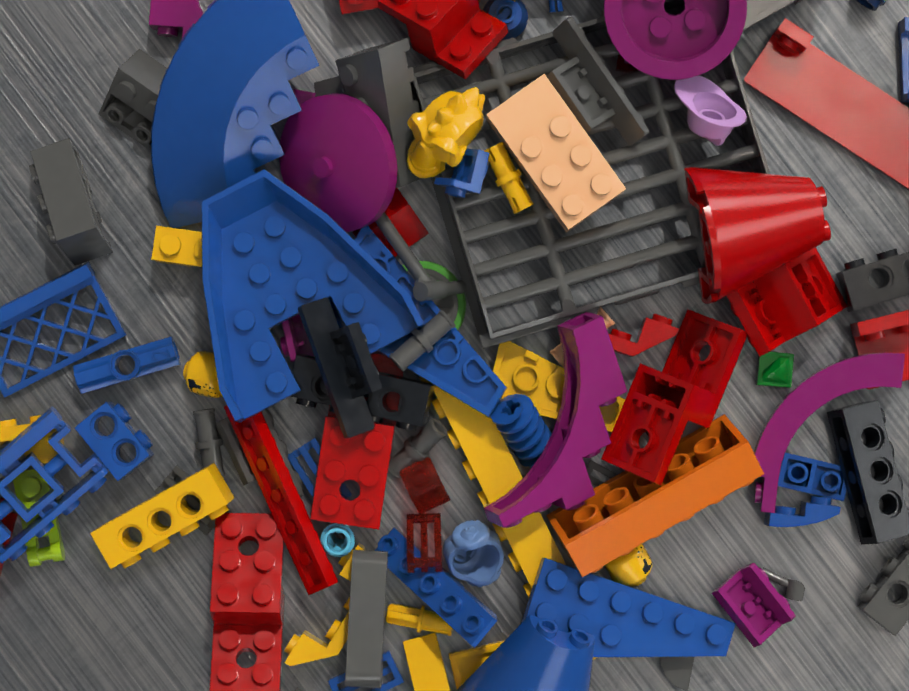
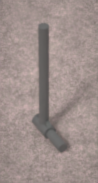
[375,212,466,301]

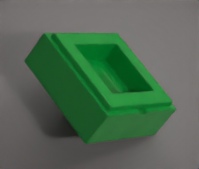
[756,352,794,388]

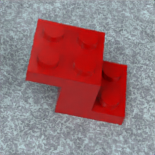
[377,0,508,80]
[727,247,848,357]

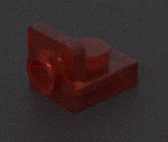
[399,457,451,515]

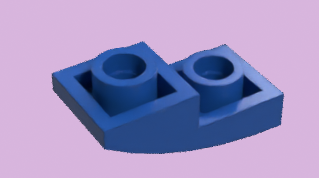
[778,453,847,501]
[764,496,840,527]

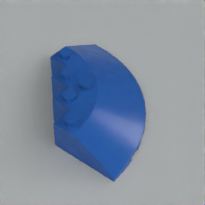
[151,0,320,228]

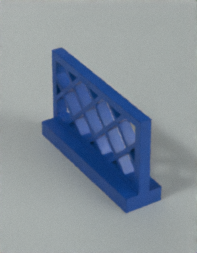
[0,261,127,398]

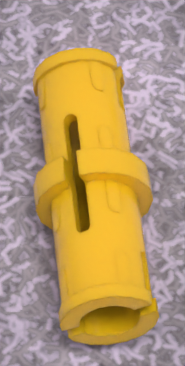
[484,142,534,214]

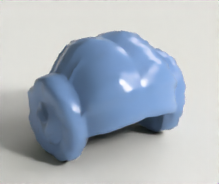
[443,520,504,587]

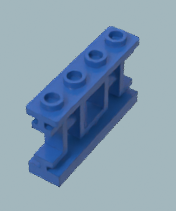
[0,406,108,564]

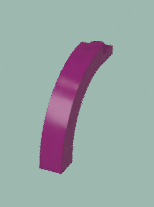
[754,353,905,513]

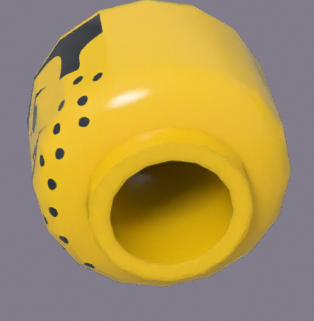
[183,351,222,398]
[604,543,653,587]

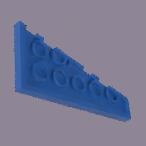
[329,226,507,418]
[521,558,736,657]

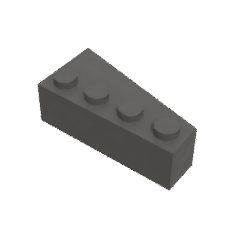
[335,38,421,189]

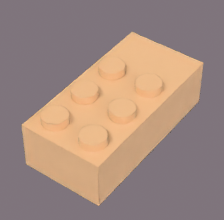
[486,74,626,233]

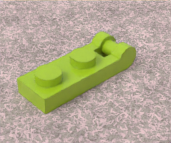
[13,469,65,567]

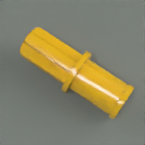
[386,603,453,636]

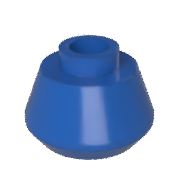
[483,0,528,40]

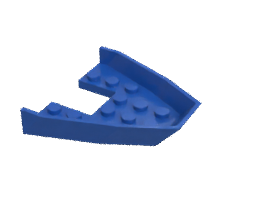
[202,169,425,423]

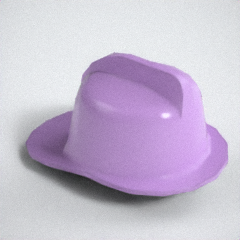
[674,76,747,146]

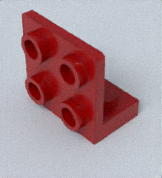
[850,310,909,389]

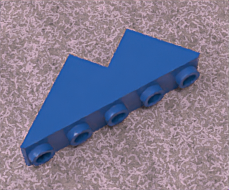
[375,528,497,648]

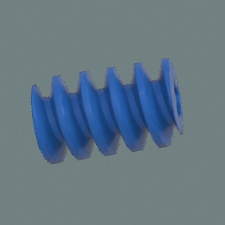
[490,394,552,468]

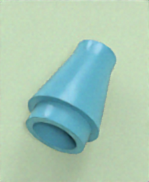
[320,523,355,557]

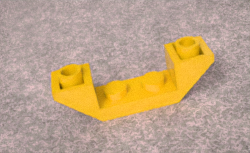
[284,543,365,666]

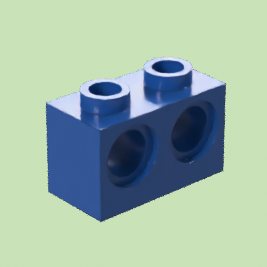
[75,402,154,481]

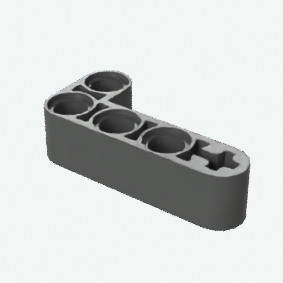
[345,550,388,688]

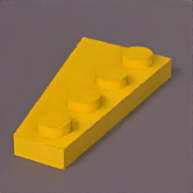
[493,341,625,432]

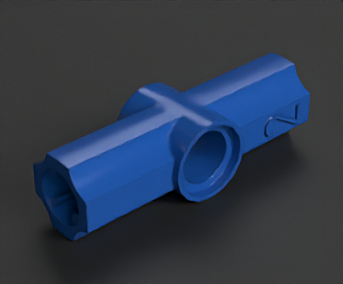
[73,336,181,394]

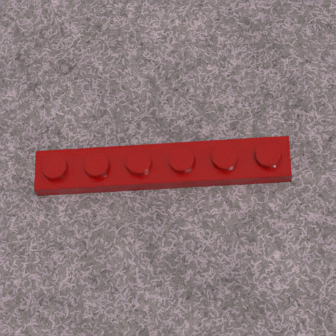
[224,405,338,595]

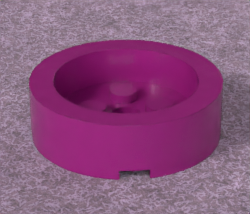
[604,0,747,80]

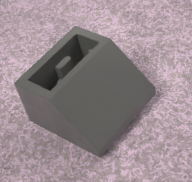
[98,49,168,151]

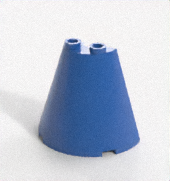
[456,615,595,691]

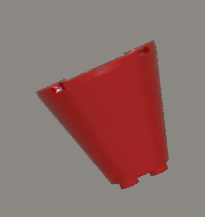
[684,167,831,304]

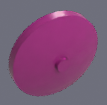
[279,93,398,232]

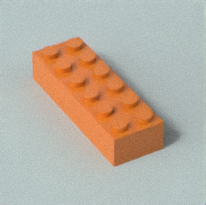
[546,414,764,577]

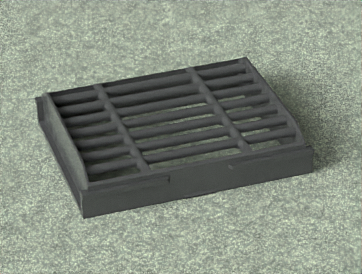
[410,0,770,349]

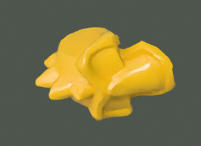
[407,87,485,179]

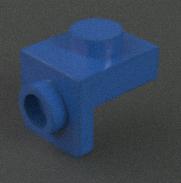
[434,149,490,198]

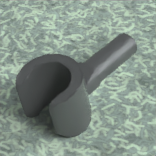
[762,567,805,601]

